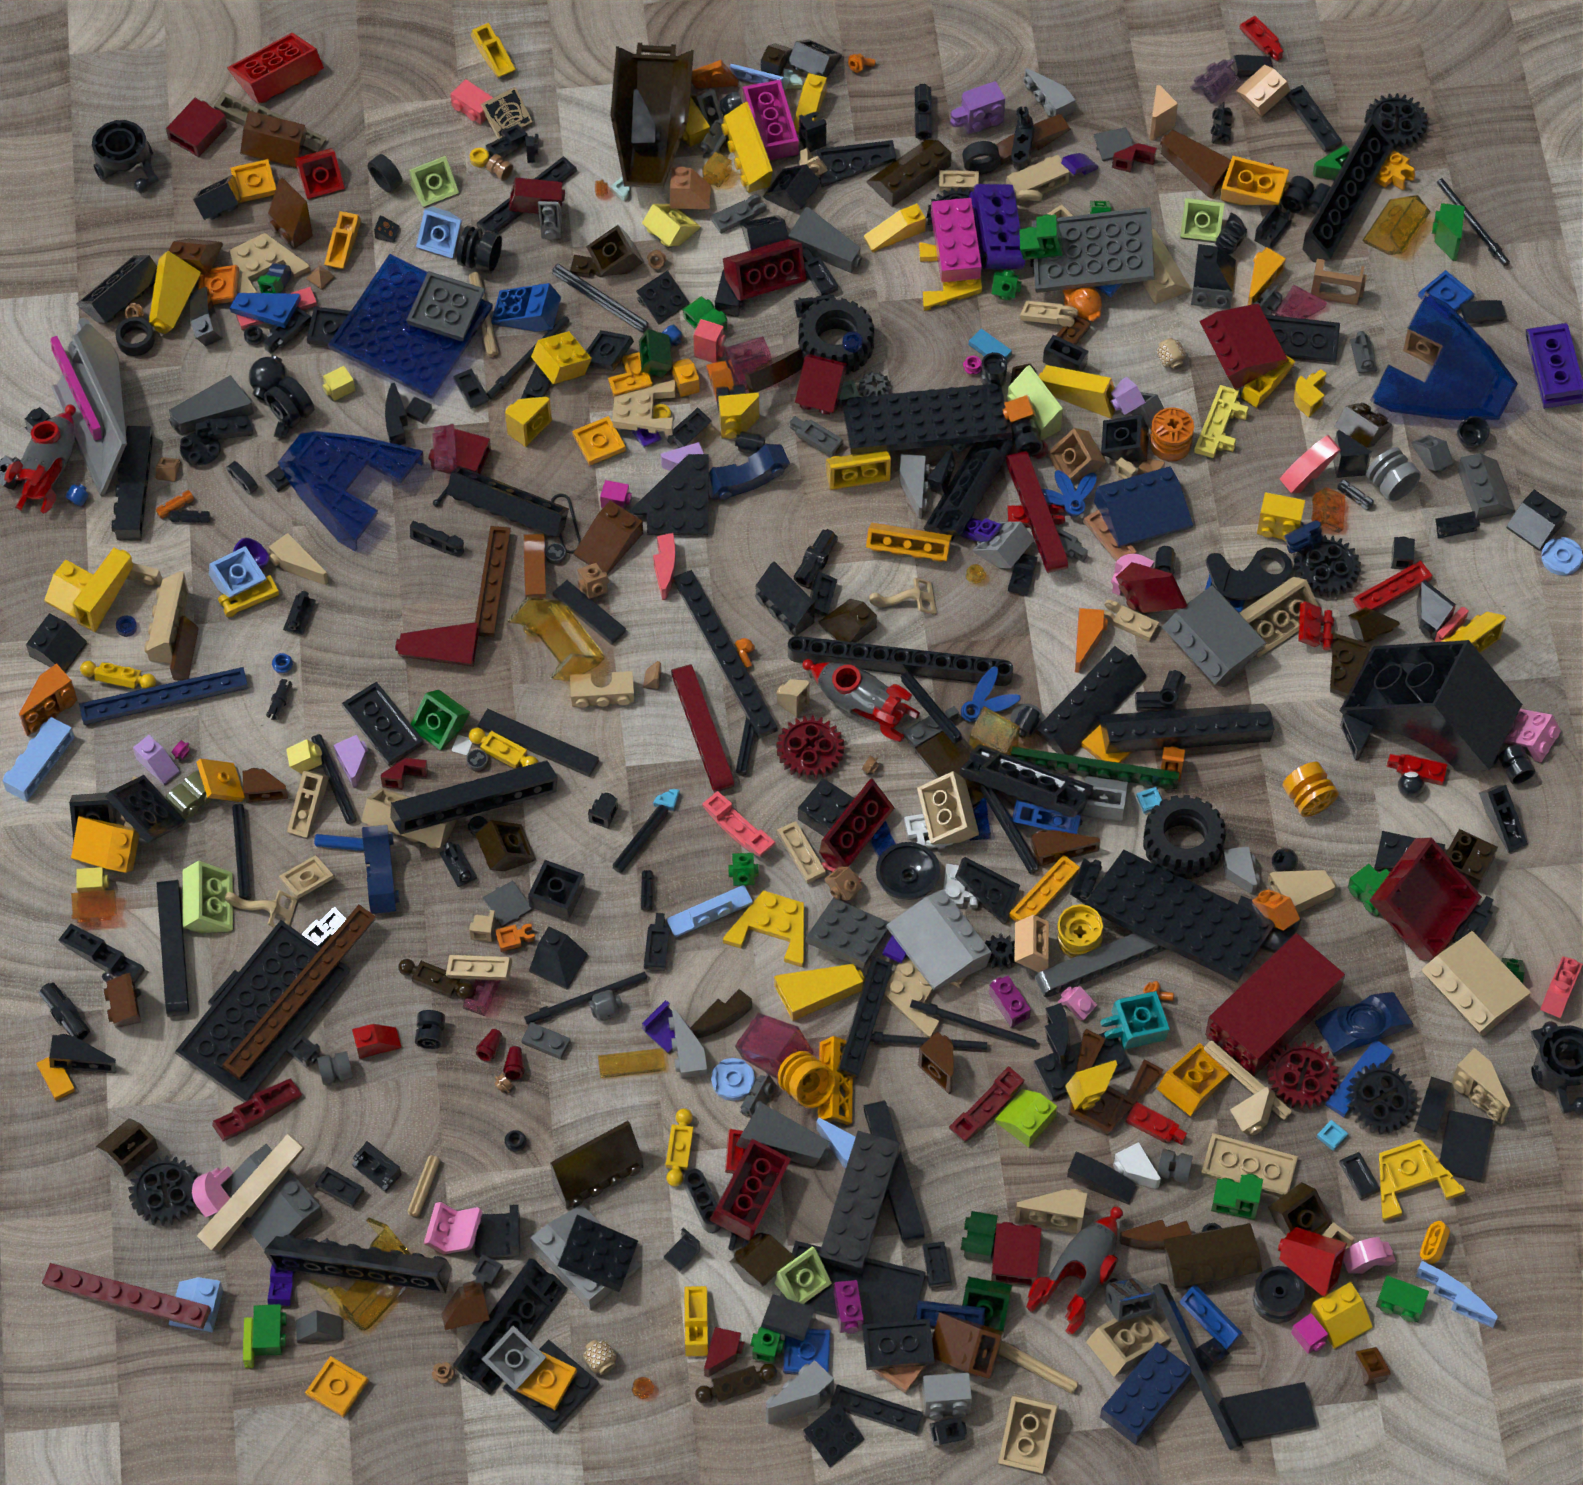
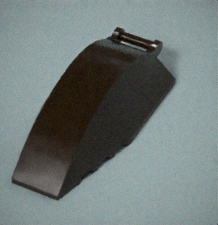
[610,42,694,188]

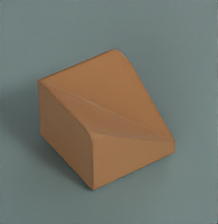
[1137,459,1165,475]

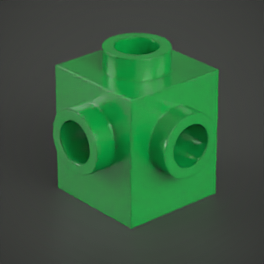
[991,270,1022,300]
[728,853,759,886]
[750,1326,784,1365]

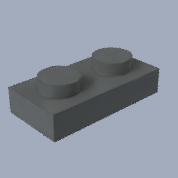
[521,1022,571,1060]

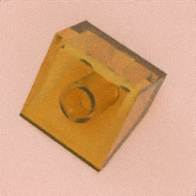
[969,706,1020,756]

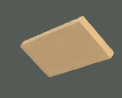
[1201,1133,1298,1197]

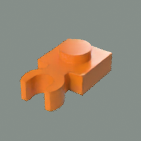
[495,924,535,952]

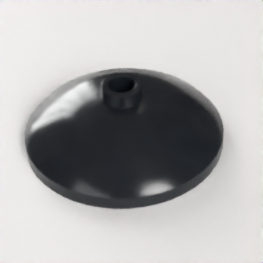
[876,842,940,900]

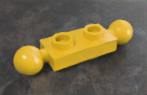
[80,661,156,689]
[469,728,539,769]
[665,1108,694,1187]

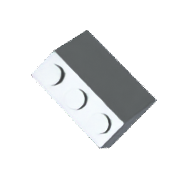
[1458,453,1515,520]

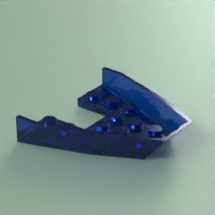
[1370,292,1518,420]
[277,431,424,551]

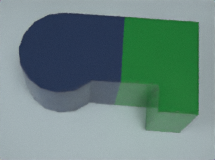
[257,263,291,293]

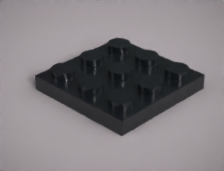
[105,775,186,843]
[557,1214,639,1292]
[502,1339,599,1433]

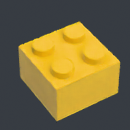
[531,331,592,384]
[1257,492,1305,541]

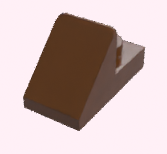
[1355,1347,1391,1386]

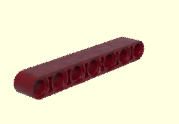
[1006,451,1068,574]
[671,664,735,793]

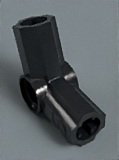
[1135,670,1186,711]

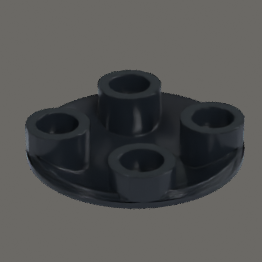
[180,433,220,466]

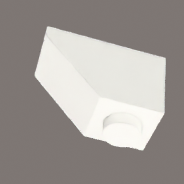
[1113,1142,1161,1189]

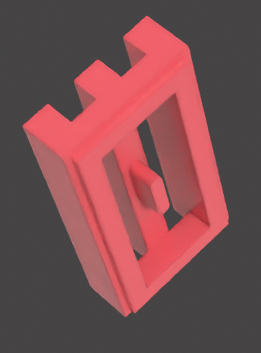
[1435,607,1469,642]

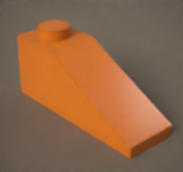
[1075,608,1108,672]

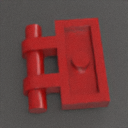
[1298,601,1334,650]

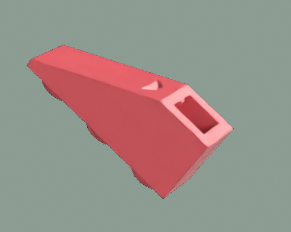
[1540,956,1583,1018]

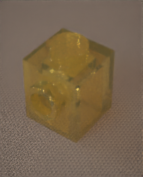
[702,152,732,188]

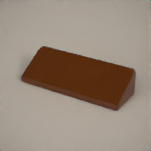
[170,616,199,680]

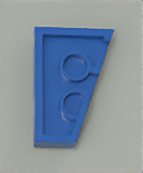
[230,293,302,328]

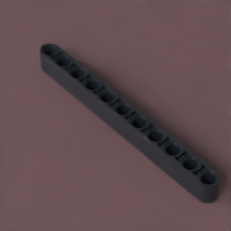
[788,636,1013,686]

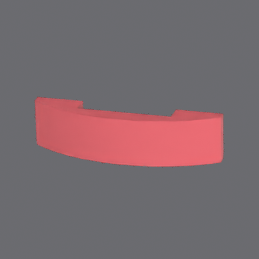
[702,791,775,857]

